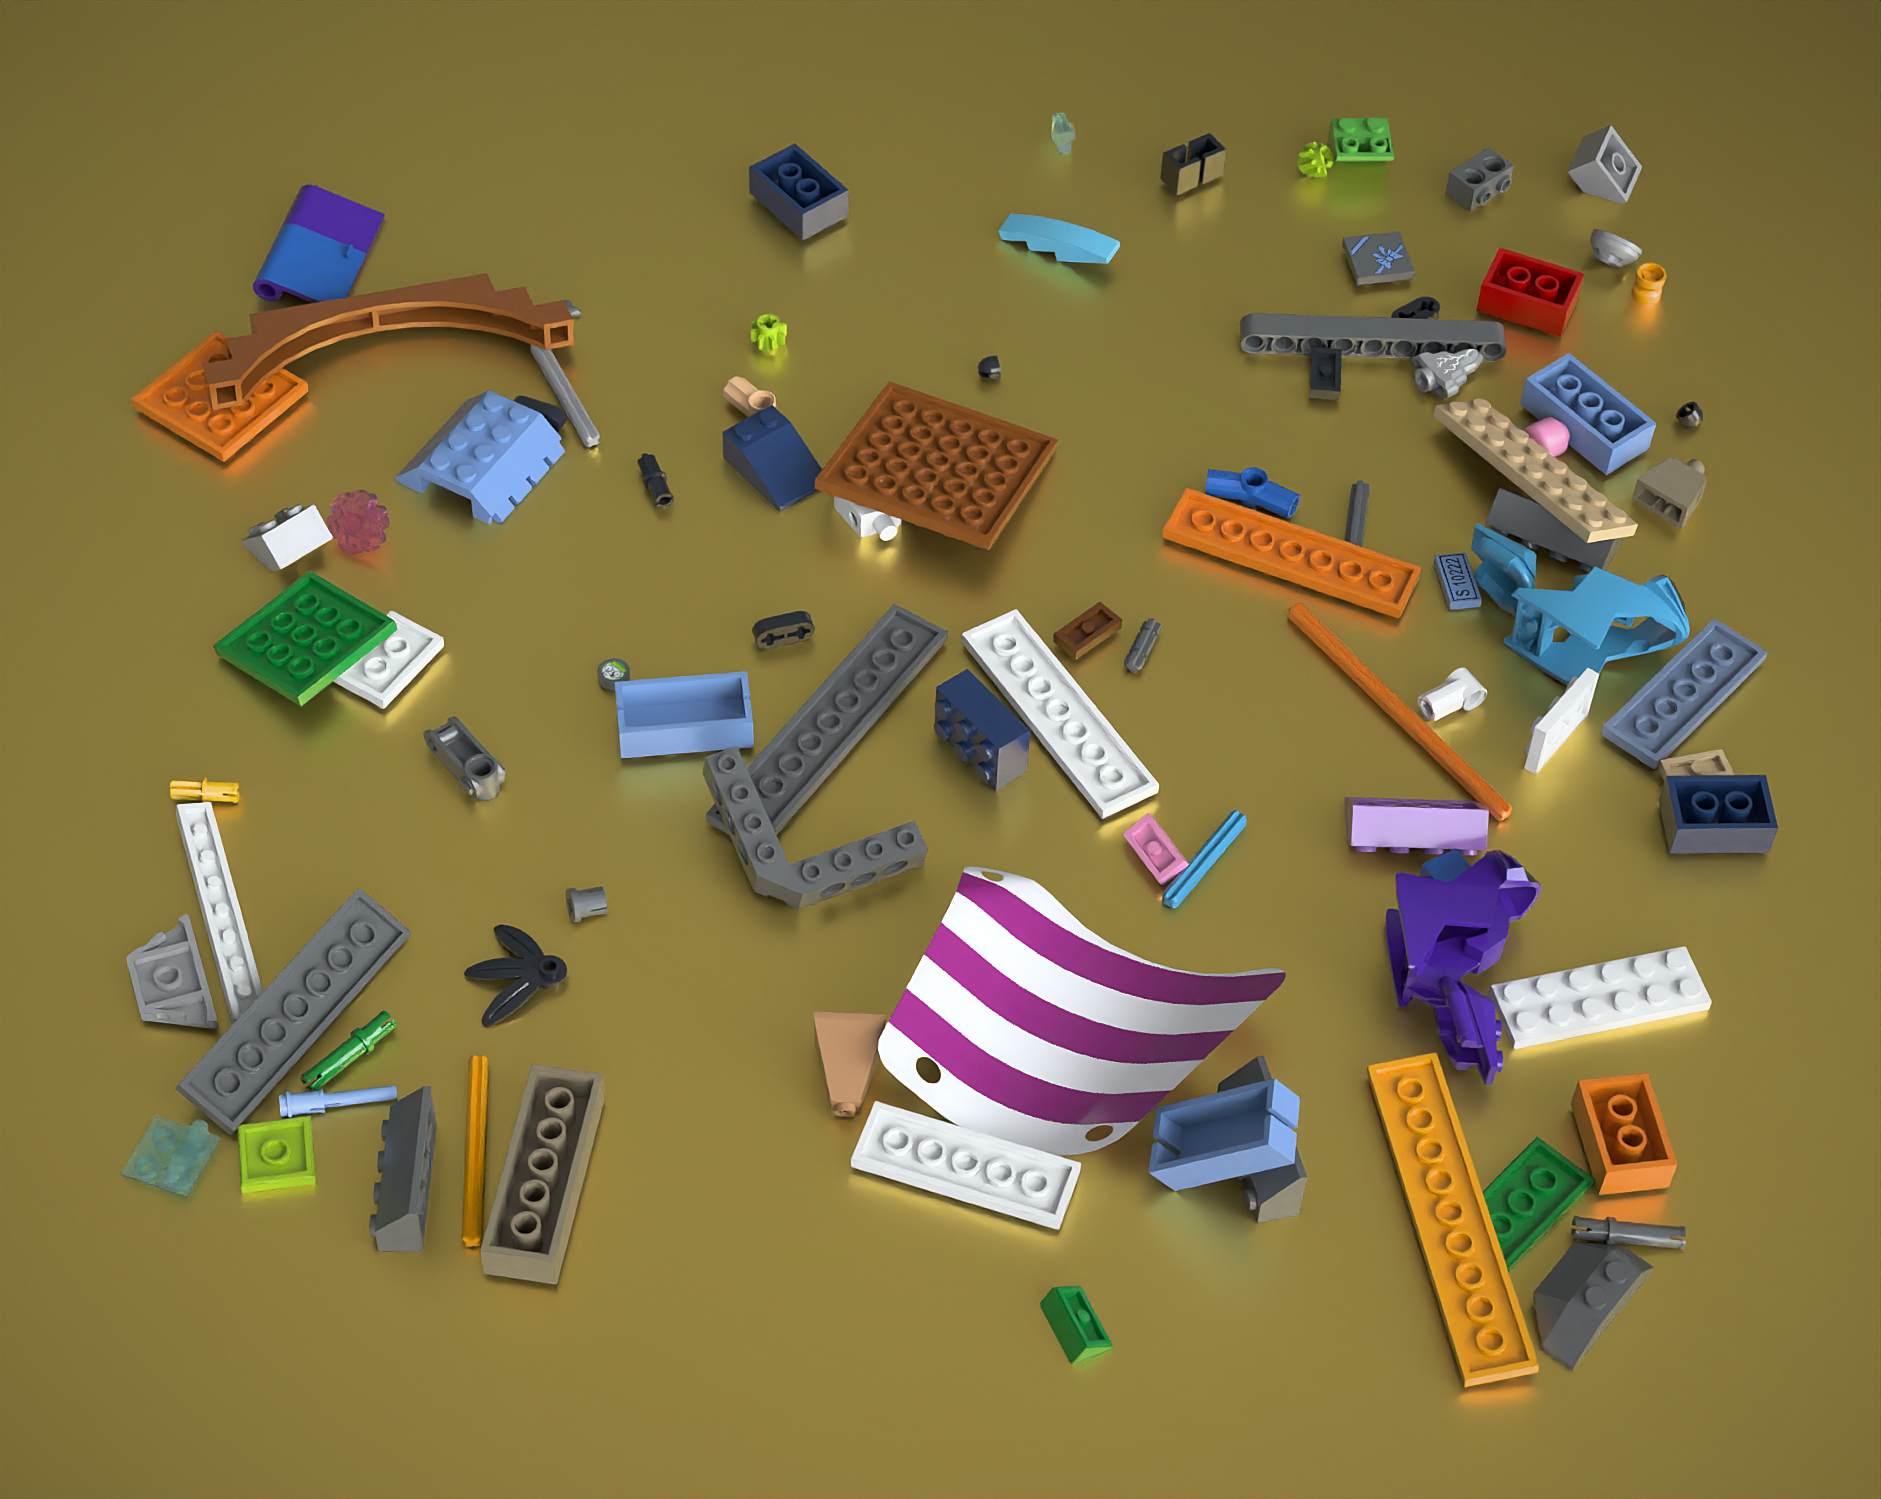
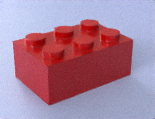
[1476,248,1584,337]

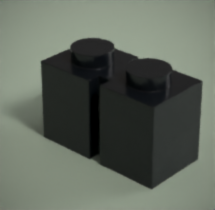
[1160,133,1226,195]

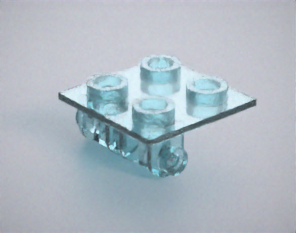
[121,1115,221,1198]

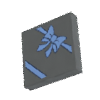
[1342,232,1415,285]

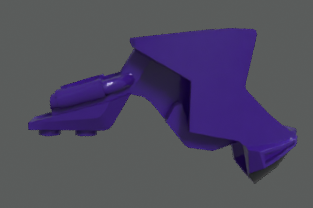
[1385,850,1541,1085]

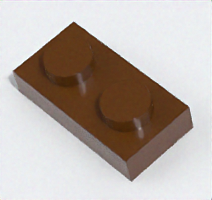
[1053,602,1122,660]

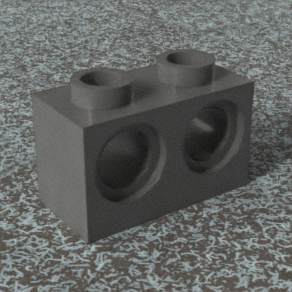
[1445,148,1514,212]

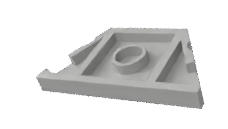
[126,914,219,1029]

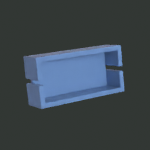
[615,671,754,758]
[1149,1078,1300,1191]

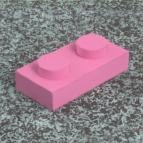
[1123,813,1190,886]

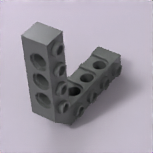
[702,746,928,910]

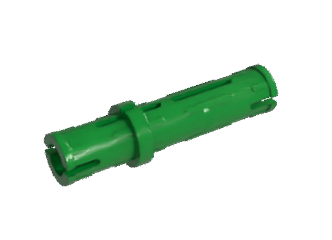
[300,1010,397,1091]

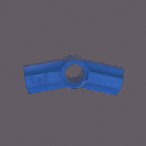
[1205,467,1301,519]

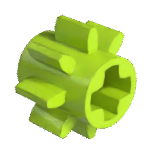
[1297,141,1333,179]
[750,314,787,351]

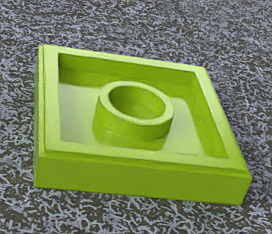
[237,1116,316,1194]

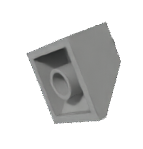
[1567,125,1642,204]

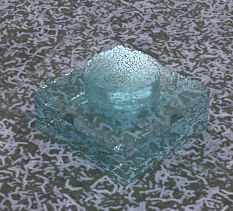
[1052,113,1075,154]

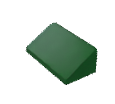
[1040,1286,1113,1363]

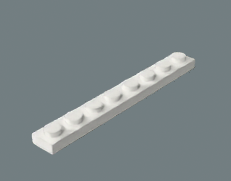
[175,802,263,1025]

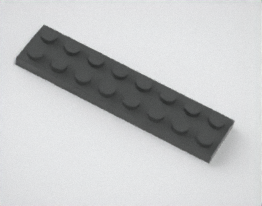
[175,888,412,1136]

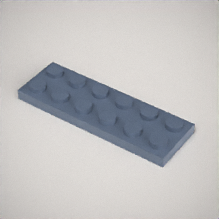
[1601,618,1768,770]

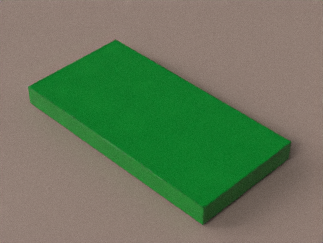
[1482,1136,1595,1272]

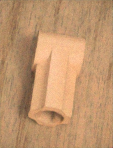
[723,376,776,417]

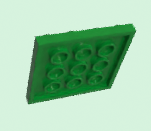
[213,571,398,706]

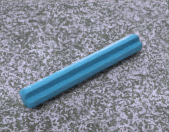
[1162,810,1247,909]

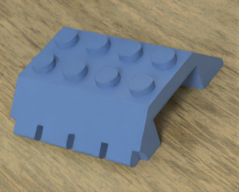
[395,390,565,524]

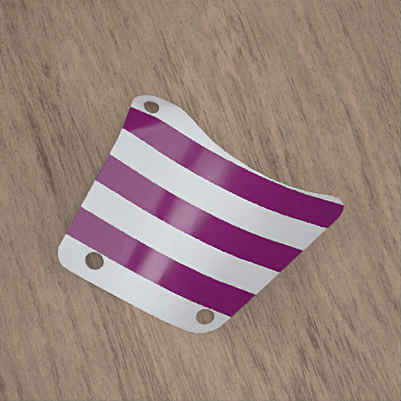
[878,867,1286,1156]

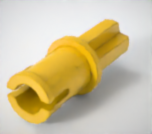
[169,777,239,803]

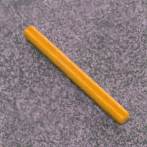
[462,1055,489,1247]

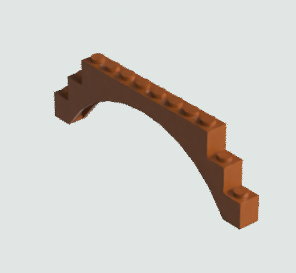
[202,273,575,410]

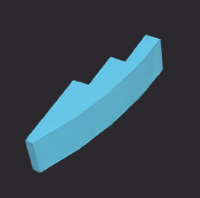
[998,213,1120,264]

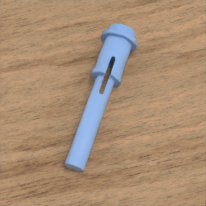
[279,1085,397,1118]

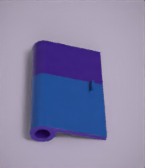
[253,184,385,303]

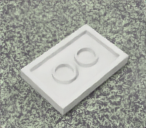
[333,610,444,709]
[1525,668,1599,775]

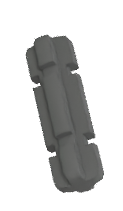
[1124,618,1161,673]

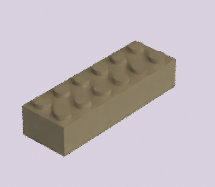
[480,1064,605,1285]

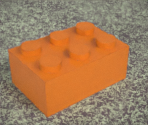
[1571,1073,1677,1195]

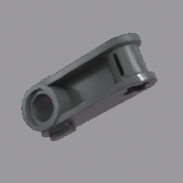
[423,716,506,800]

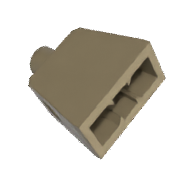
[1632,457,1707,529]

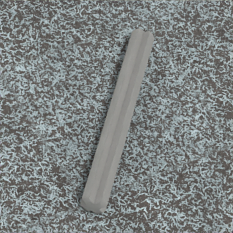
[530,344,600,448]

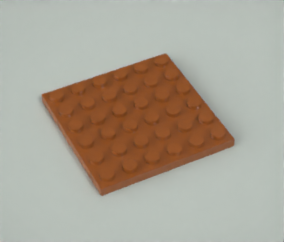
[814,381,1058,550]

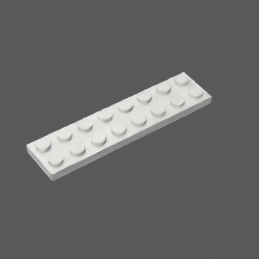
[961,609,1159,819]

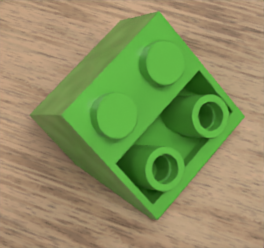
[1327,117,1394,163]

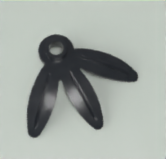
[464,925,567,1026]

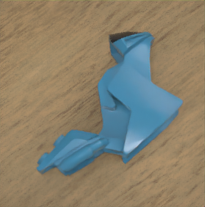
[1471,523,1690,686]

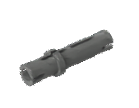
[1571,1216,1686,1250]

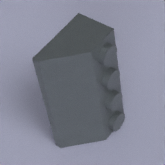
[1485,488,1624,572]
[1217,1055,1307,1223]
[369,1086,437,1252]

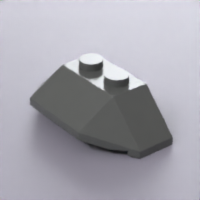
[1533,1242,1654,1371]

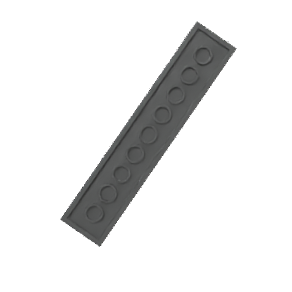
[706,604,948,835]

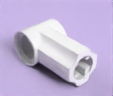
[1418,667,1487,721]

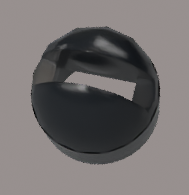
[978,355,1001,381]
[1676,401,1703,428]

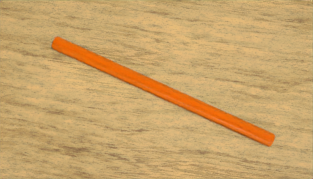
[1288,603,1512,821]

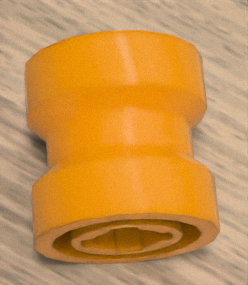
[1632,263,1666,304]

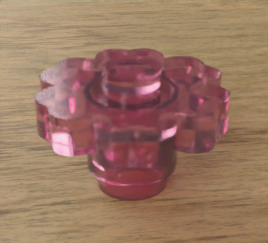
[326,489,390,555]

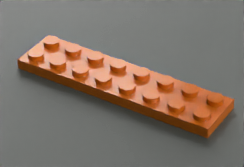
[1162,488,1422,619]

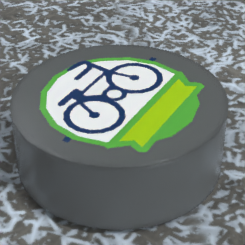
[597,658,631,691]

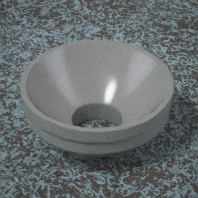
[1590,229,1642,268]

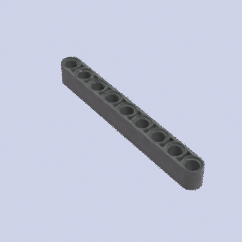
[1240,313,1507,362]

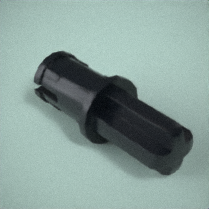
[637,453,674,508]

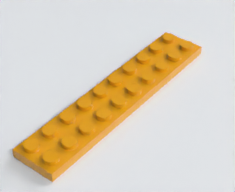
[1367,1052,1539,1387]

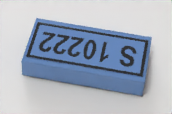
[1434,553,1481,610]

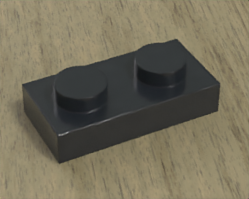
[1309,347,1342,400]

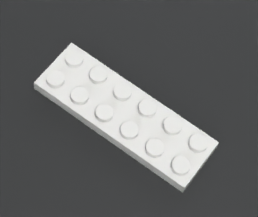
[1489,946,1712,1050]
[851,1101,1081,1230]

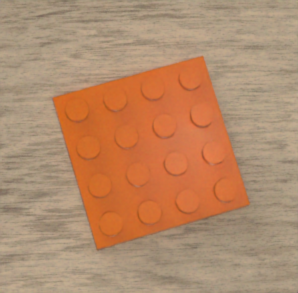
[131,330,309,462]

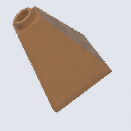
[814,1011,886,1117]

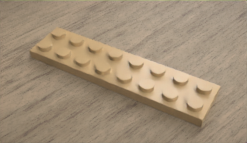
[1433,398,1638,543]

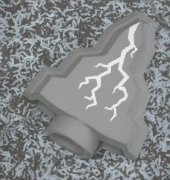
[1411,349,1483,400]

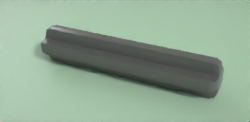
[1344,480,1370,547]

